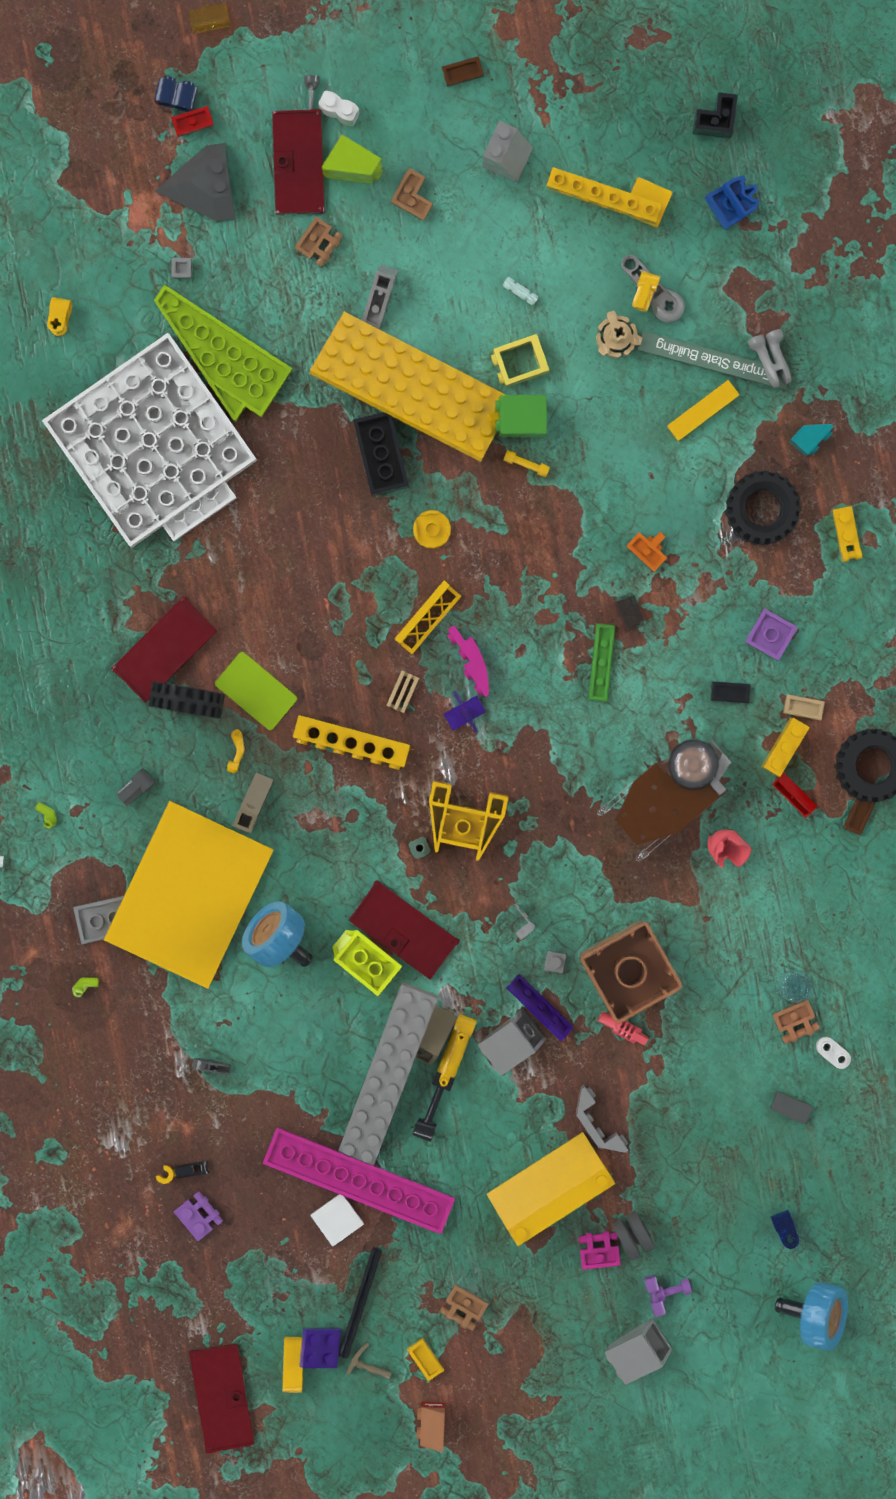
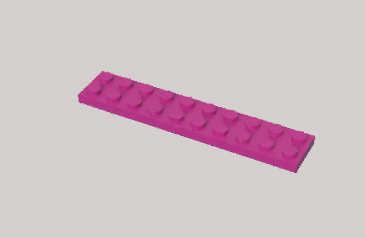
[262,1127,455,1234]

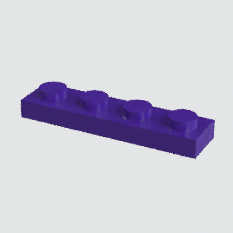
[506,974,573,1041]

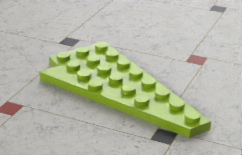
[154,285,293,422]

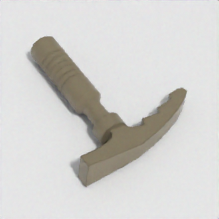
[346,1343,392,1379]

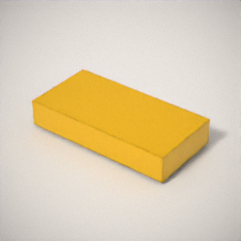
[407,1338,444,1381]

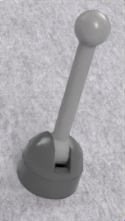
[304,75,320,110]

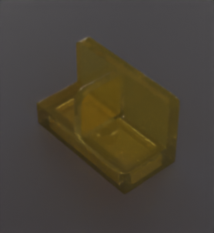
[189,3,231,34]

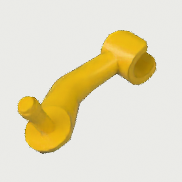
[227,729,245,773]

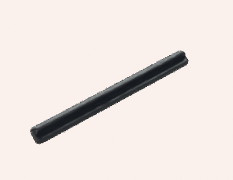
[339,1247,382,1359]

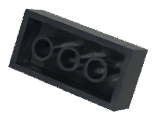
[353,412,409,497]

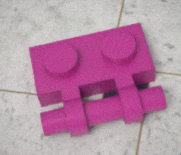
[578,1231,620,1270]

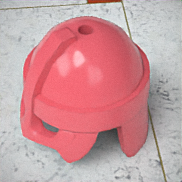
[707,829,751,868]

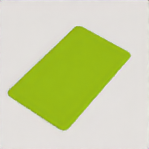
[215,652,297,730]

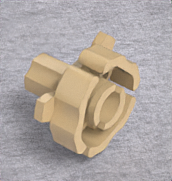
[595,311,642,359]

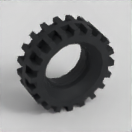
[725,470,801,545]
[148,681,225,719]
[834,729,896,802]

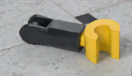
[156,1161,210,1184]

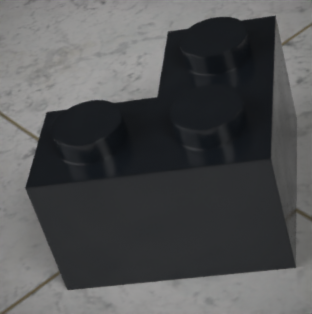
[692,92,738,139]

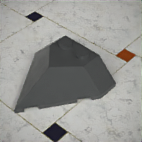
[155,143,235,222]

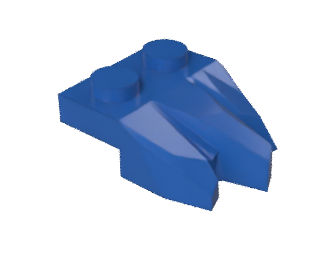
[704,176,760,230]

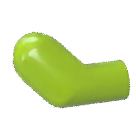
[72,977,99,997]

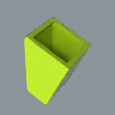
[322,135,383,184]

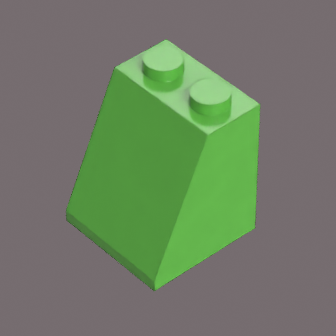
[495,395,547,439]

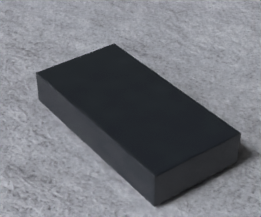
[710,681,751,703]

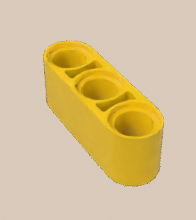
[283,1336,303,1393]

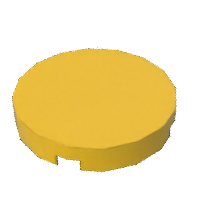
[413,510,451,549]

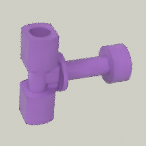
[644,1275,692,1317]

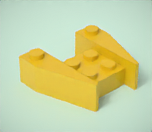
[429,780,509,861]

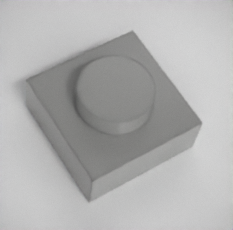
[172,258,192,279]
[544,950,566,973]

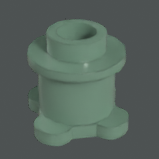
[409,837,431,859]

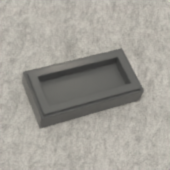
[769,1091,813,1125]

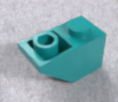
[788,424,834,457]

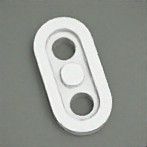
[816,1037,851,1069]

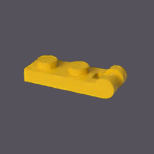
[832,506,862,562]

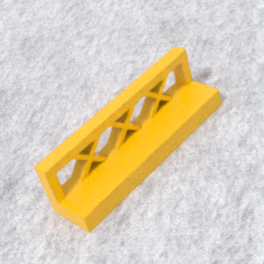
[395,580,461,654]

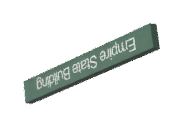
[637,331,787,390]

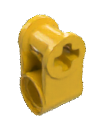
[47,297,72,336]

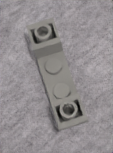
[576,1085,629,1153]

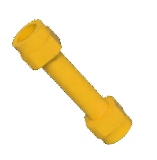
[503,450,550,478]

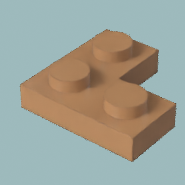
[390,168,433,221]

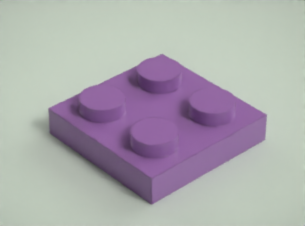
[745,608,798,661]

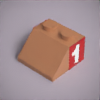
[417,1402,445,1452]

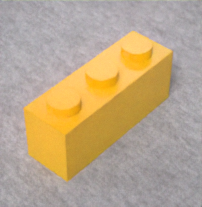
[761,718,810,777]

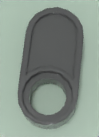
[192,1058,231,1075]

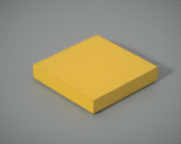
[631,177,673,228]

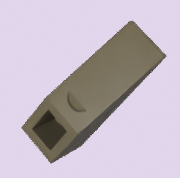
[233,773,274,833]

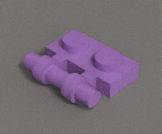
[174,1191,223,1241]

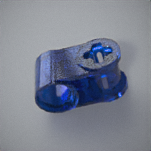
[770,1210,799,1249]

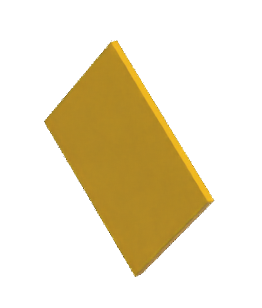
[104,801,274,989]

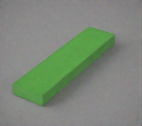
[588,624,616,702]

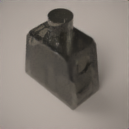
[613,592,644,633]

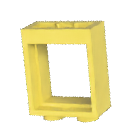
[491,334,549,388]

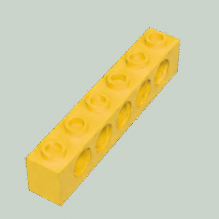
[546,167,662,225]
[293,715,410,770]

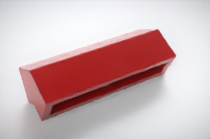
[772,772,817,818]

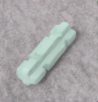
[503,277,538,305]

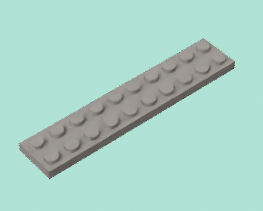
[338,982,439,1166]

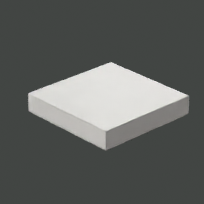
[310,1194,364,1247]

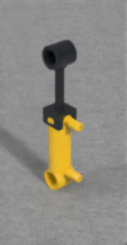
[412,1013,477,1142]

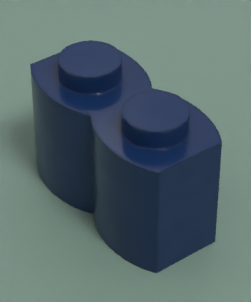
[154,76,198,112]

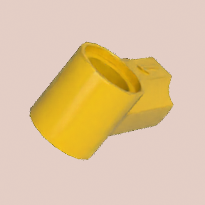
[632,270,660,312]

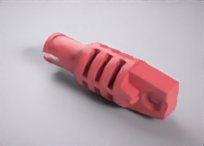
[597,1011,648,1046]

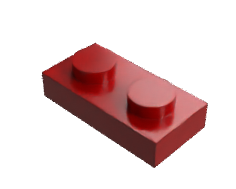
[171,106,214,137]

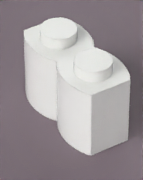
[318,91,360,126]

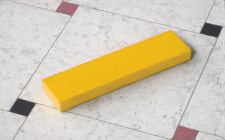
[666,380,739,441]

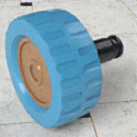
[242,901,313,967]
[775,1282,848,1351]

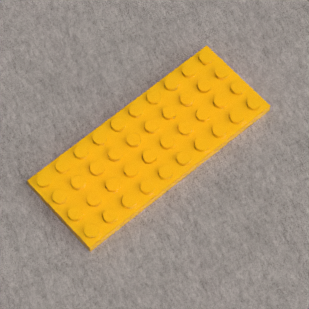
[309,311,506,462]

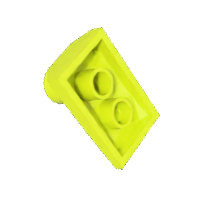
[332,930,402,996]

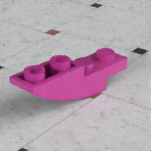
[447,626,489,697]

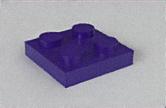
[299,1328,341,1368]

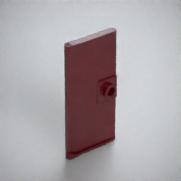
[272,109,325,214]
[111,596,217,703]
[348,880,460,980]
[188,1343,255,1454]

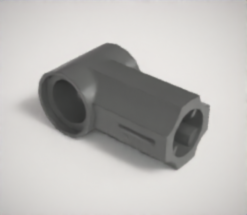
[116,768,156,806]

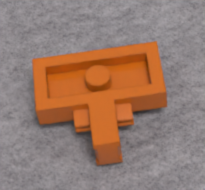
[626,532,667,572]

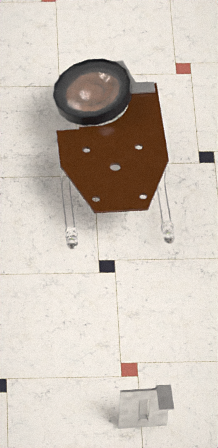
[514,739,731,940]

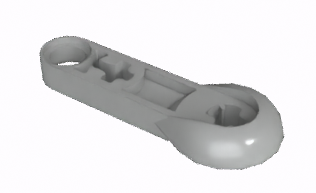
[621,255,685,323]

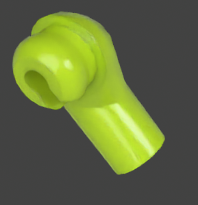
[35,802,57,829]

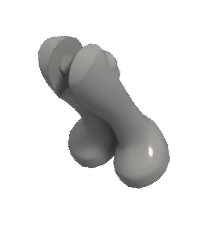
[748,329,791,388]

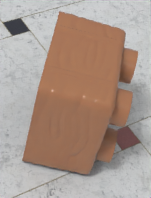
[580,921,682,1023]

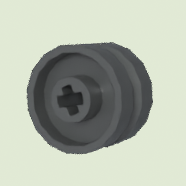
[612,1210,655,1261]

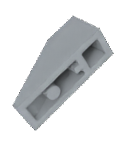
[362,264,399,329]

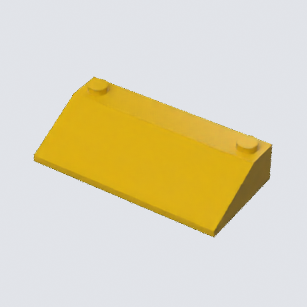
[486,1132,615,1246]

